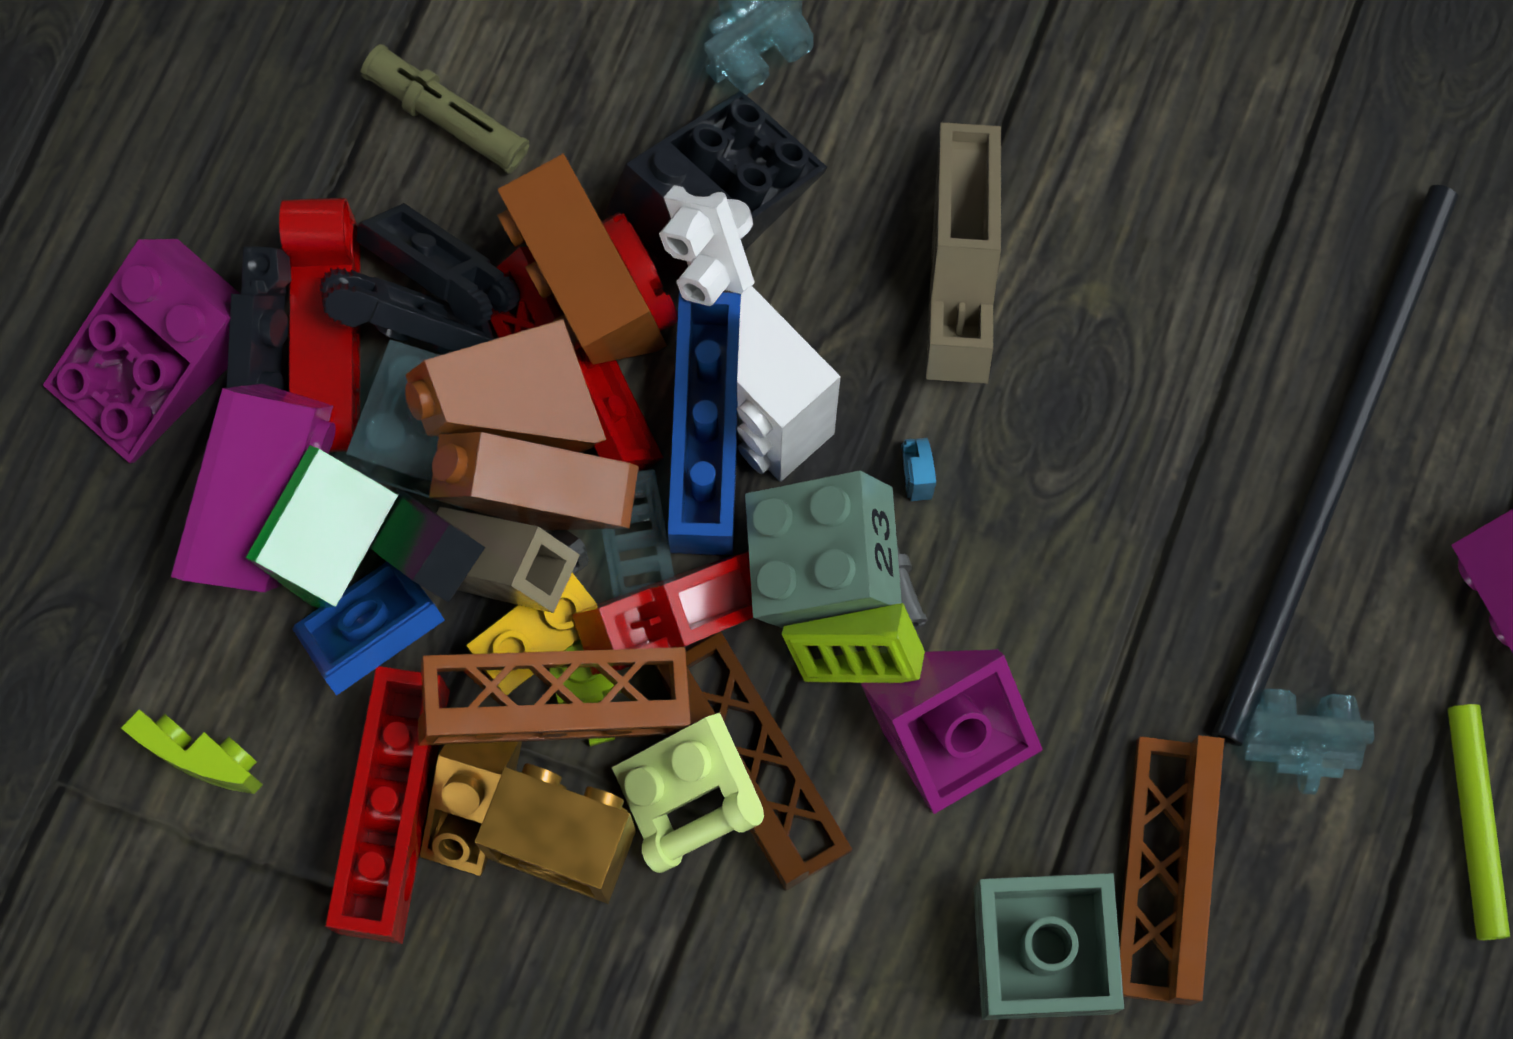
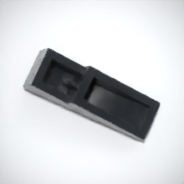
[370,488,486,602]

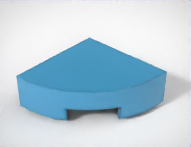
[901,438,936,501]

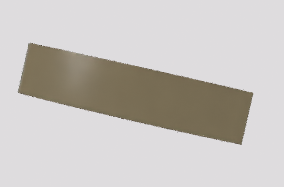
[926,122,1001,384]

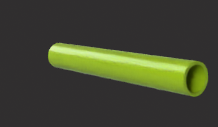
[1448,704,1510,940]

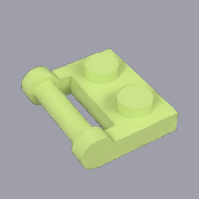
[612,713,764,873]

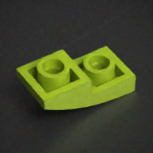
[121,709,263,794]

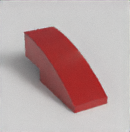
[572,550,753,675]

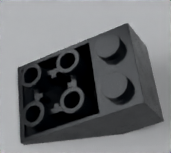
[605,90,827,278]

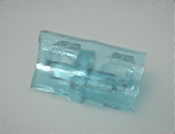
[704,0,813,95]
[1244,688,1374,795]

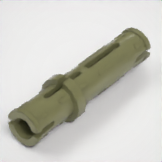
[361,44,529,174]

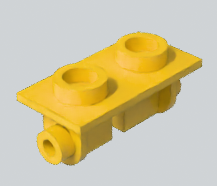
[466,572,597,695]

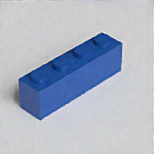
[668,291,741,555]

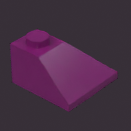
[861,649,1043,814]

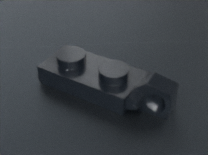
[227,247,292,390]

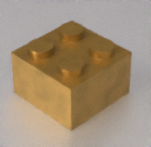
[475,763,636,904]

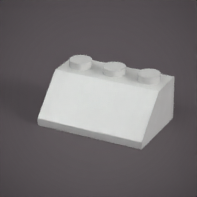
[737,285,840,482]

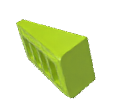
[782,603,925,683]

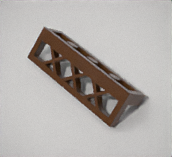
[654,632,853,891]

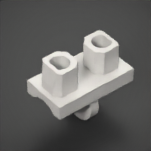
[659,185,755,306]

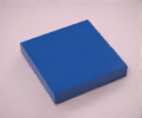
[292,562,445,696]

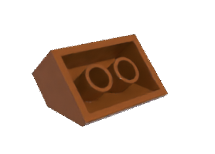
[497,153,667,365]

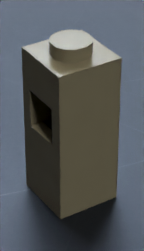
[437,507,580,613]

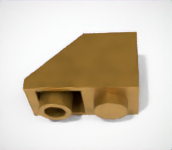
[420,741,522,876]

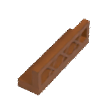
[418,647,691,746]
[1119,735,1224,1006]

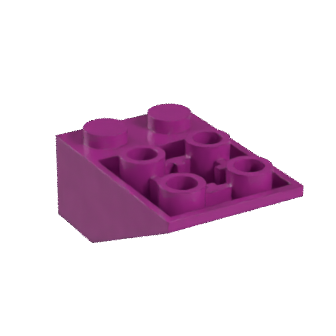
[43,239,240,463]

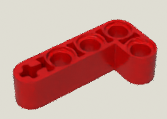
[279,198,361,453]

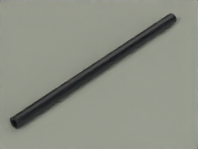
[1212,185,1458,746]

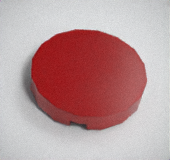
[601,212,678,331]

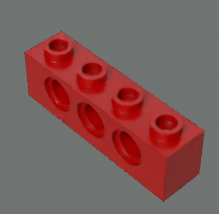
[326,666,450,944]

